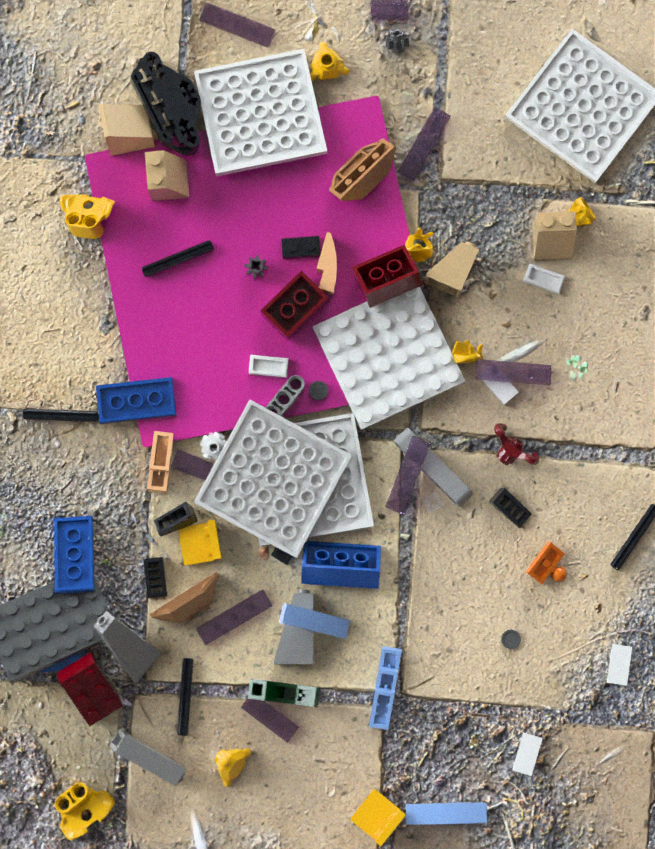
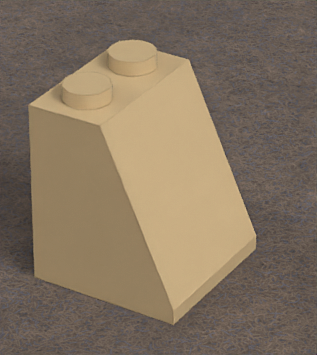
[99,104,157,156]
[145,151,189,201]
[532,211,577,260]
[424,242,479,298]

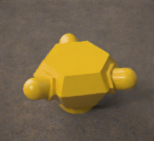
[310,42,350,81]
[214,748,251,787]

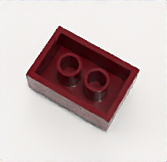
[352,245,422,308]
[260,270,329,341]
[57,652,123,727]

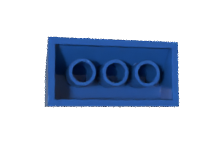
[301,541,381,589]

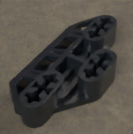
[130,52,201,156]

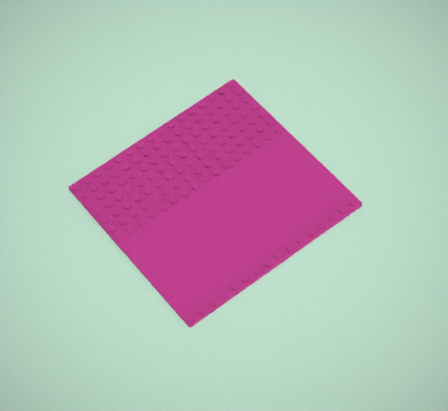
[85,96,422,447]

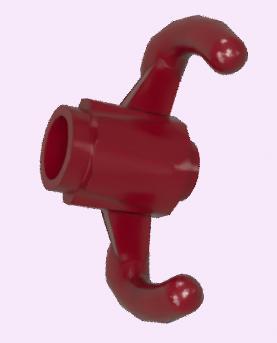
[494,423,540,466]

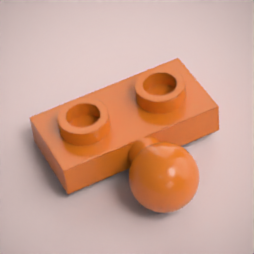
[526,541,567,584]

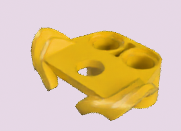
[60,194,115,239]
[55,783,115,840]

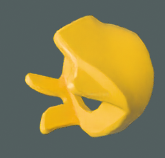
[568,197,596,226]
[405,228,434,262]
[452,340,483,364]

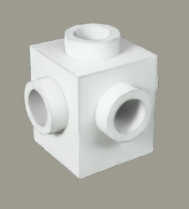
[200,431,227,460]

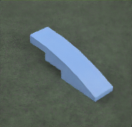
[279,603,350,639]
[369,646,402,730]
[406,802,487,825]

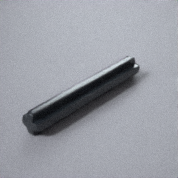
[142,240,214,277]
[23,409,99,422]
[610,504,655,570]
[177,658,193,736]

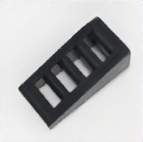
[489,488,532,528]
[154,502,198,537]
[143,557,167,598]

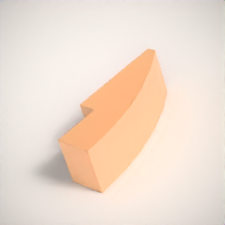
[317,232,337,296]
[147,431,174,494]

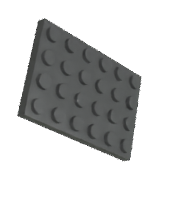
[0,577,111,684]

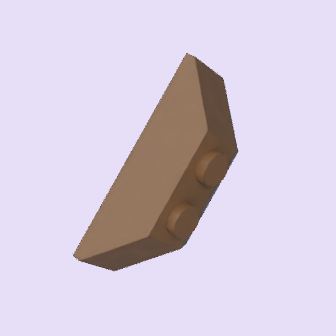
[329,139,396,201]
[150,572,219,625]

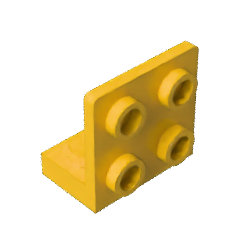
[178,520,222,566]
[350,789,406,846]

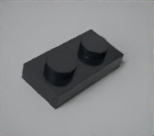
[281,236,320,259]

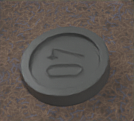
[309,381,328,400]
[501,629,521,649]

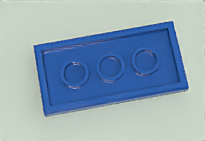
[96,377,177,424]
[54,516,95,594]

